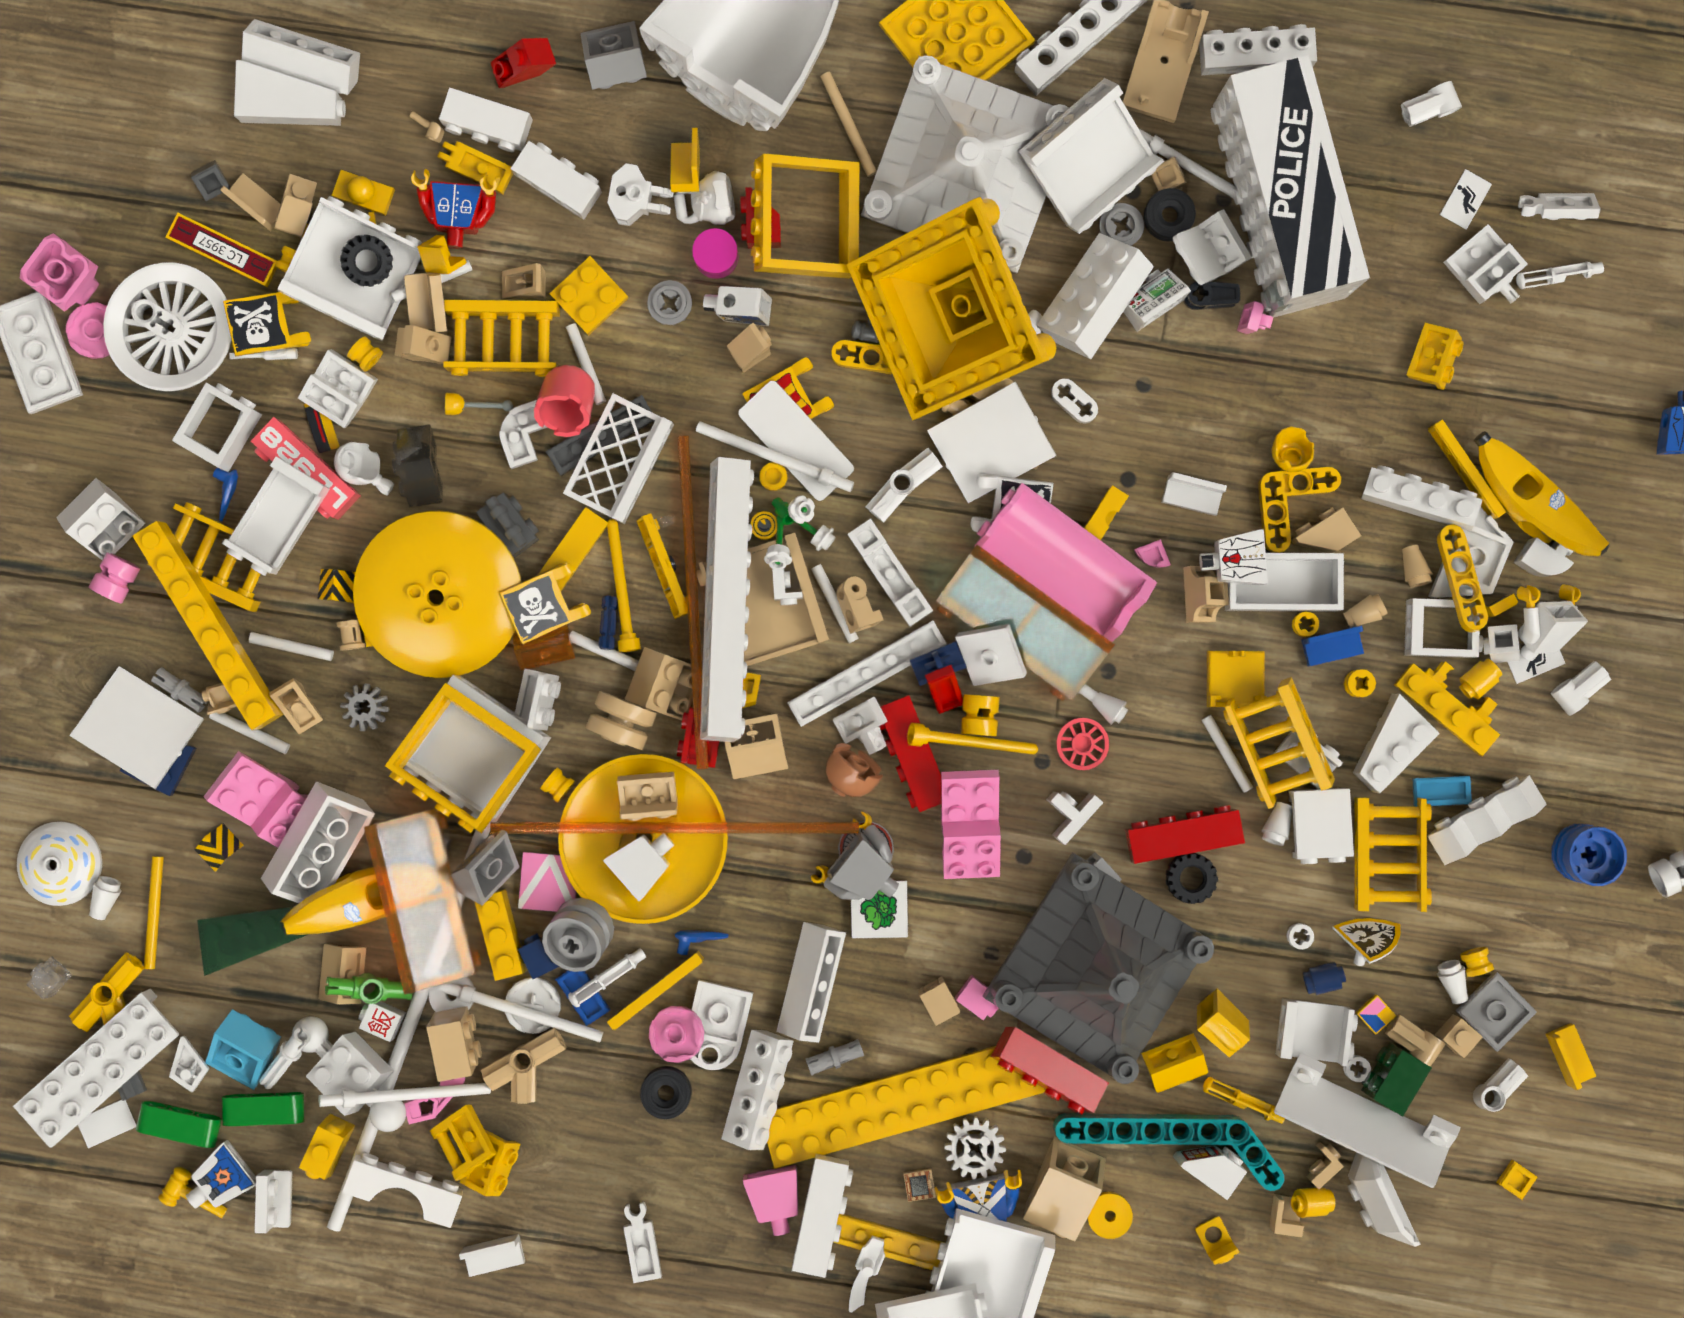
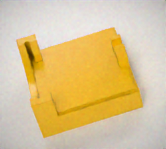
[1207,651,1267,707]

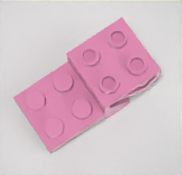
[203,751,308,848]
[941,770,1001,879]

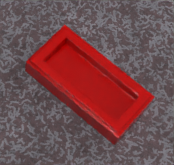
[925,665,963,714]

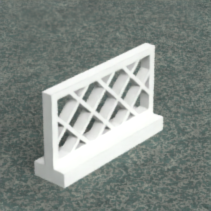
[563,393,674,524]

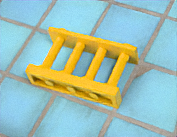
[443,300,560,377]
[147,502,261,612]
[1223,677,1335,809]
[1354,797,1432,912]

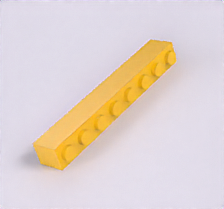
[133,521,284,730]

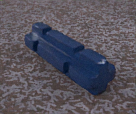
[599,595,617,650]

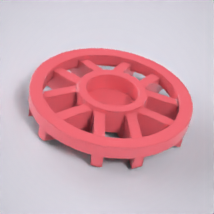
[1056,718,1109,770]

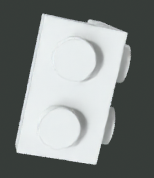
[1173,209,1252,285]
[515,669,561,731]

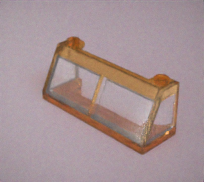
[364,808,481,995]

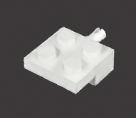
[1443,224,1528,304]

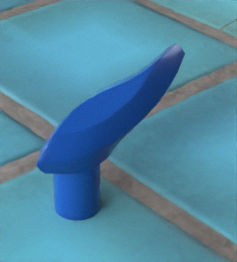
[213,468,238,521]
[674,930,728,955]

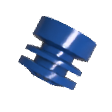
[1552,824,1627,886]

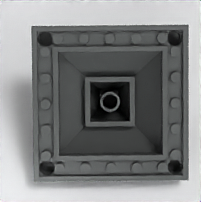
[983,852,1214,1084]

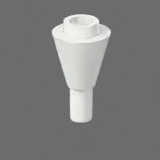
[1078,683,1128,725]

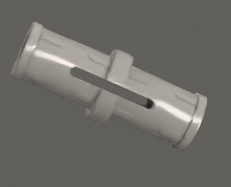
[151,667,208,713]
[805,1039,864,1076]

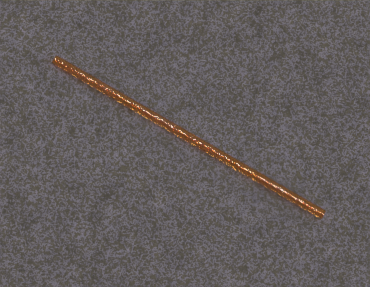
[490,822,859,834]

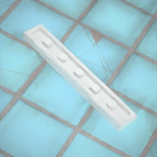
[787,621,947,727]

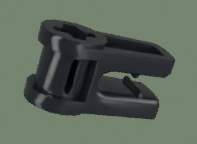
[1183,281,1241,310]

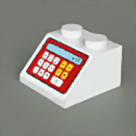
[1173,1145,1247,1200]

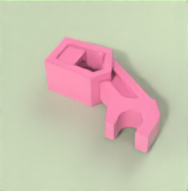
[404,1077,465,1124]

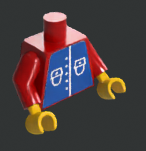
[411,169,500,249]

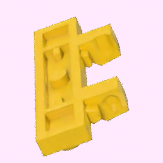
[1394,661,1500,756]

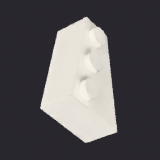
[1353,694,1440,793]

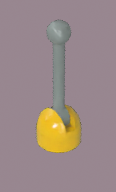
[445,393,513,415]

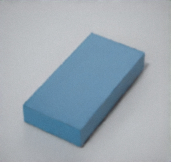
[1412,776,1472,807]

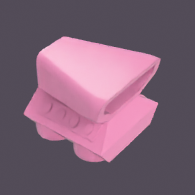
[20,233,99,312]

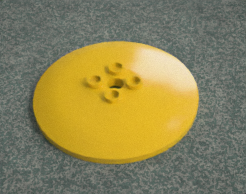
[353,511,522,678]
[558,754,728,924]

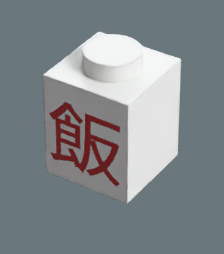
[358,1001,406,1042]

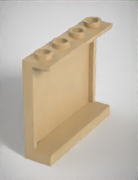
[696,533,829,666]

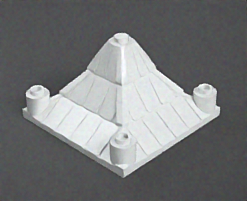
[861,56,1069,274]

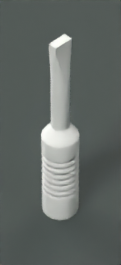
[229,348,298,360]

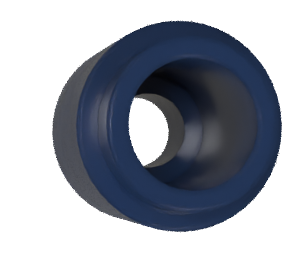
[1302,961,1346,995]

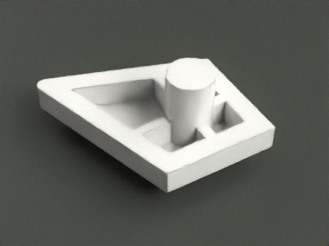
[169,1036,210,1093]

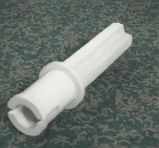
[259,1028,311,1089]

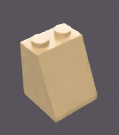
[1023,1136,1106,1241]

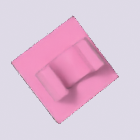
[1237,301,1273,334]

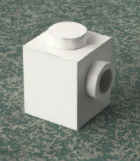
[1483,624,1520,663]

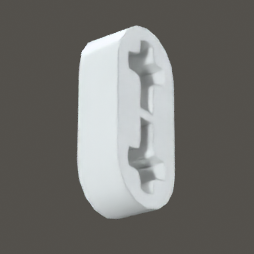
[1051,379,1098,424]

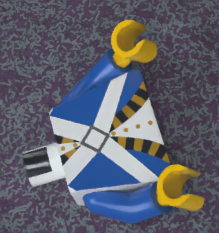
[934,1170,1022,1222]

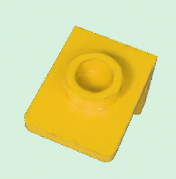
[1195,1216,1239,1265]

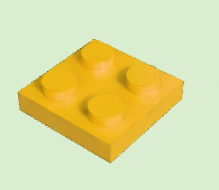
[549,256,629,336]

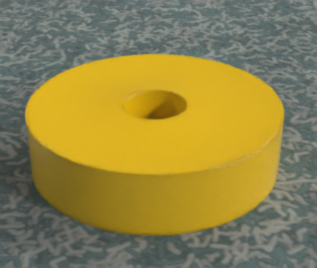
[1087,1192,1133,1239]

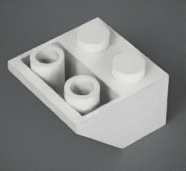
[56,478,145,560]

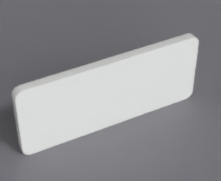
[739,381,854,501]

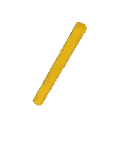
[144,856,164,969]

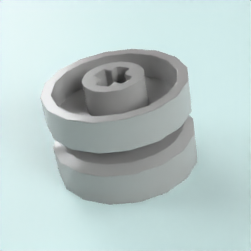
[542,898,614,972]

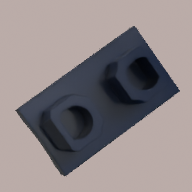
[909,641,967,686]

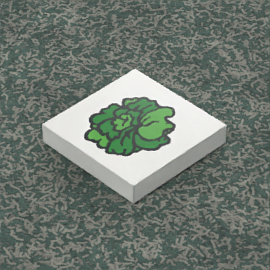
[851,880,908,938]

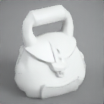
[674,171,735,225]

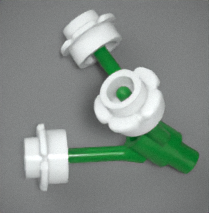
[764,496,836,569]

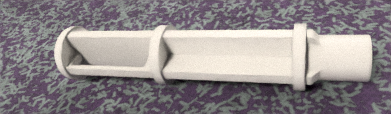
[1516,261,1604,289]
[568,948,646,1007]

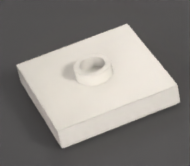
[955,624,1027,686]

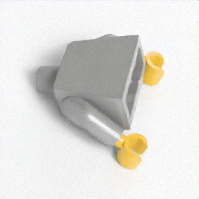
[811,812,899,900]

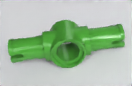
[325,973,413,1004]

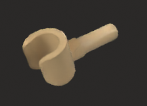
[410,111,444,143]

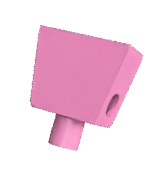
[743,1165,798,1236]

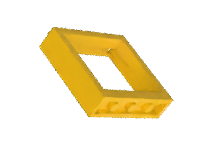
[751,154,859,279]
[385,683,541,834]

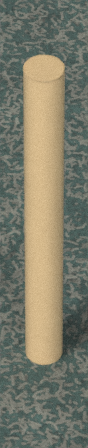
[820,72,877,177]

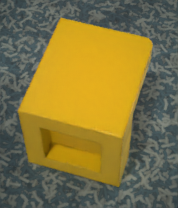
[417,235,467,274]

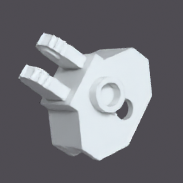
[607,163,674,226]

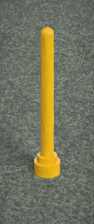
[607,519,641,653]
[907,723,1038,754]

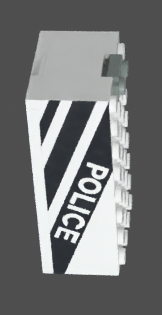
[1211,55,1370,318]

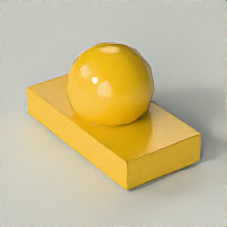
[332,170,395,216]

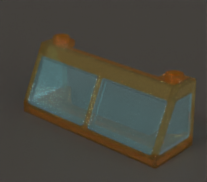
[935,545,1115,701]

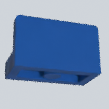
[1301,626,1364,667]

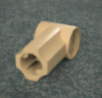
[1385,1014,1446,1067]

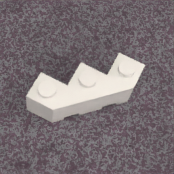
[1427,775,1547,865]

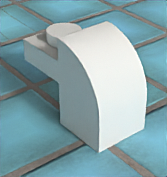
[1513,538,1574,577]

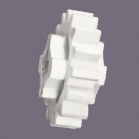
[944,1116,1006,1180]

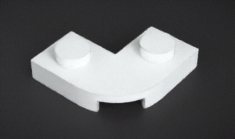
[500,400,547,469]

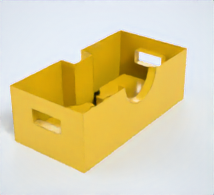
[1084,485,1129,540]

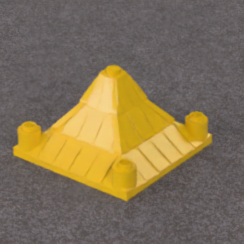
[846,197,1056,421]

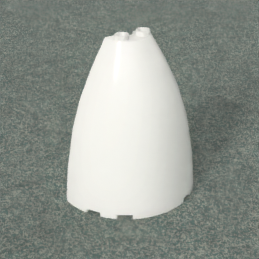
[639,0,839,131]

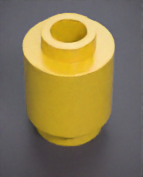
[1459,659,1502,699]
[1291,1187,1335,1218]

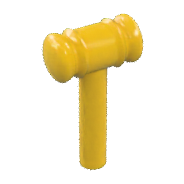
[158,1167,228,1218]

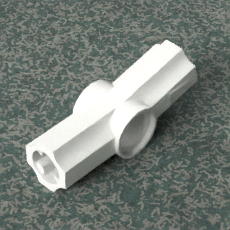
[865,448,943,523]

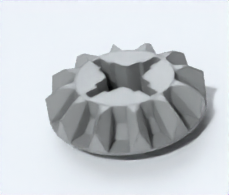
[1099,203,1144,246]
[647,280,692,325]

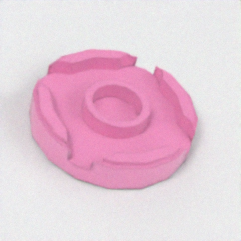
[66,302,110,359]
[649,1006,704,1063]

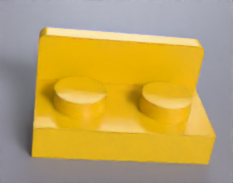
[1406,323,1464,390]
[459,1130,520,1196]

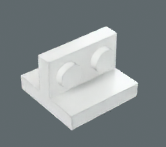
[1046,791,1103,845]

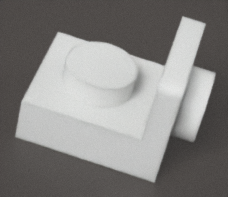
[772,568,803,605]

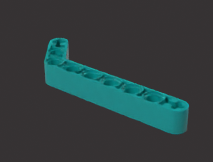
[1053,1113,1284,1191]

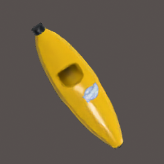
[1474,431,1609,556]
[280,863,449,935]

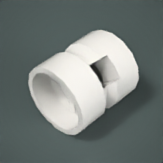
[1648,849,1684,898]

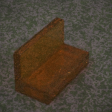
[513,624,575,670]

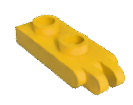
[437,141,513,195]

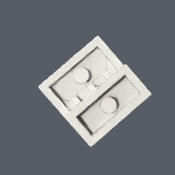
[298,349,378,428]

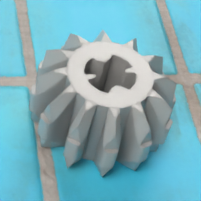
[340,683,390,731]

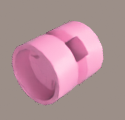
[88,552,140,604]

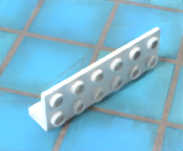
[13,988,179,1147]
[1274,1052,1461,1188]

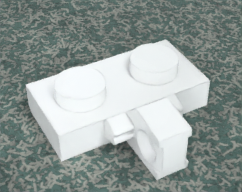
[833,697,888,755]

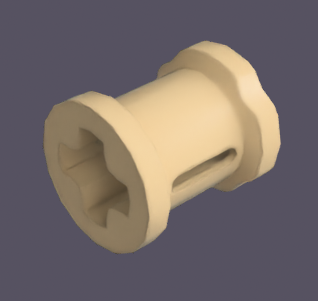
[336,620,365,651]

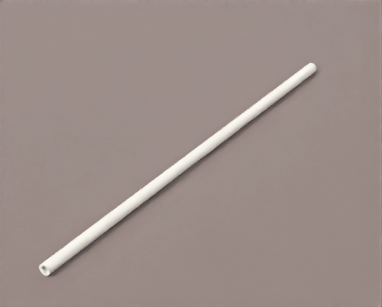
[327,822,493,1231]

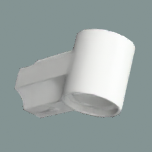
[1401,81,1462,127]
[1551,661,1611,716]
[1473,1058,1528,1112]

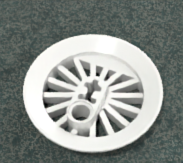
[103,263,231,391]

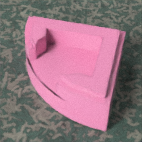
[1134,539,1171,568]

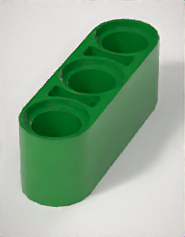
[222,1092,305,1126]
[135,1101,222,1148]

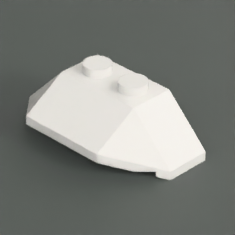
[1348,1152,1421,1247]

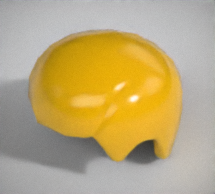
[1271,426,1314,472]

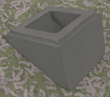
[191,160,230,201]

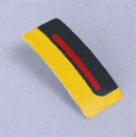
[304,403,340,453]

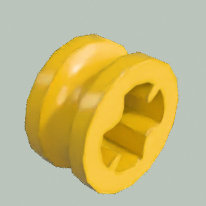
[1292,612,1319,637]

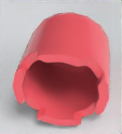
[534,365,595,437]

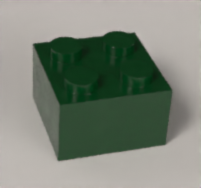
[1361,1042,1432,1117]

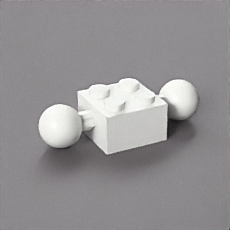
[292,1016,406,1132]

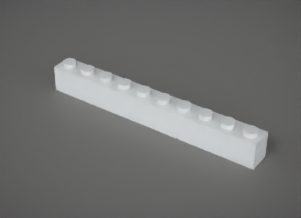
[700,457,754,742]

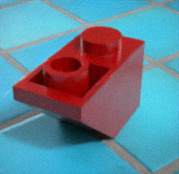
[490,38,556,88]
[740,187,781,249]

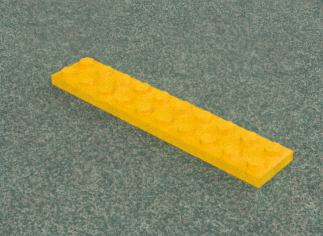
[767,1046,1045,1169]

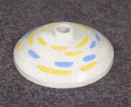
[17,822,102,906]

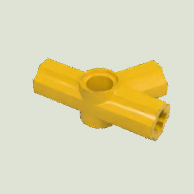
[69,952,145,1032]

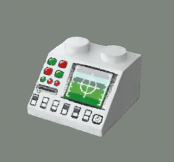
[1124,269,1191,332]

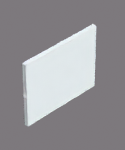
[927,382,1056,503]
[70,666,204,789]

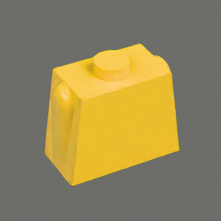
[1197,988,1250,1058]
[299,1114,355,1180]

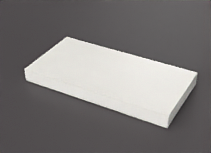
[0,292,83,414]

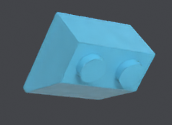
[205,1009,281,1090]

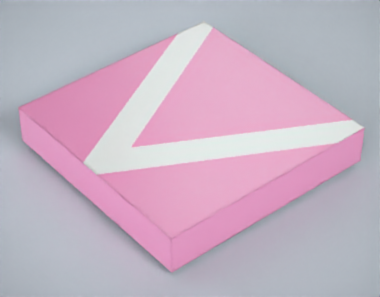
[518,852,577,912]

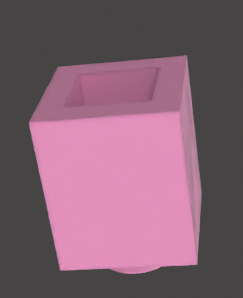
[955,975,998,1020]

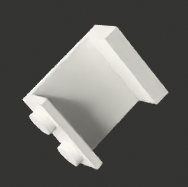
[1275,998,1358,1066]

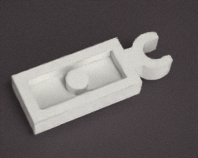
[1518,193,1600,220]
[624,1201,662,1283]

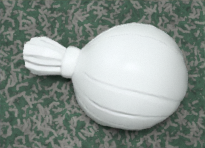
[334,442,394,495]

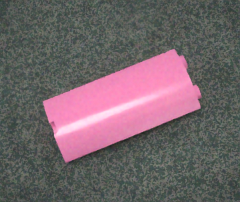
[975,483,1157,645]

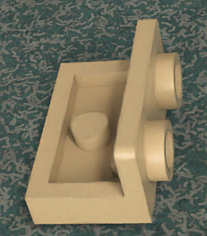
[617,772,678,821]

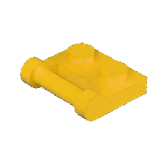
[430,1105,497,1181]

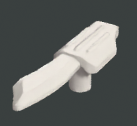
[849,1235,885,1313]

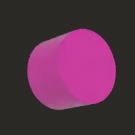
[692,228,739,279]

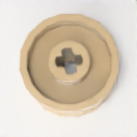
[585,691,657,750]

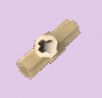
[480,1028,567,1104]

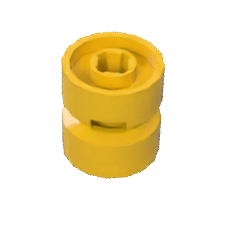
[961,694,1000,736]

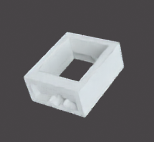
[172,383,262,472]
[1405,598,1483,658]

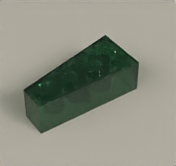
[197,905,309,976]

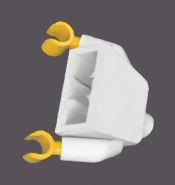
[1517,584,1588,661]

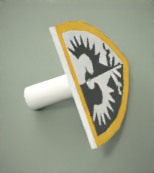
[1333,918,1401,966]

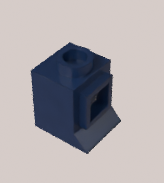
[518,933,560,979]

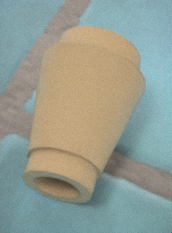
[1402,545,1433,588]
[1343,594,1388,628]

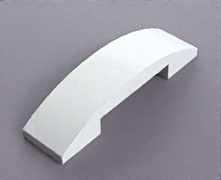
[848,519,933,627]

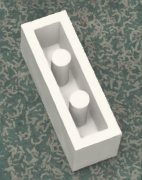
[439,87,533,152]
[511,141,602,220]

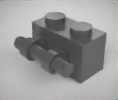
[476,492,539,558]

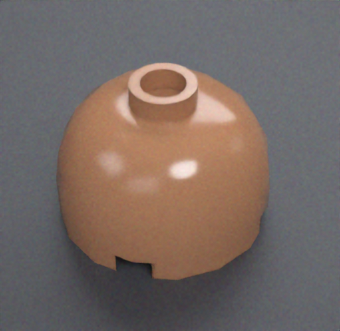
[826,743,883,797]

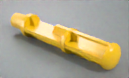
[1203,1077,1285,1124]

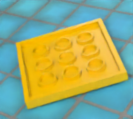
[879,0,1036,81]

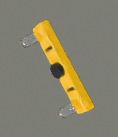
[636,513,705,619]

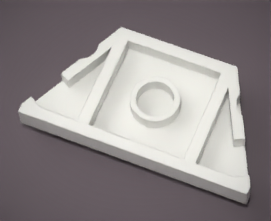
[1428,507,1514,598]

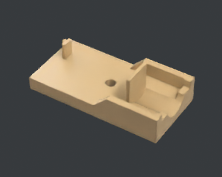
[1123,0,1209,123]

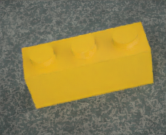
[475,889,527,981]

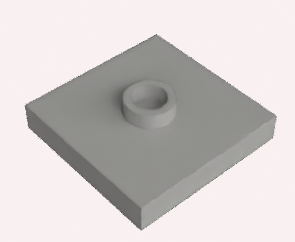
[1455,971,1537,1052]

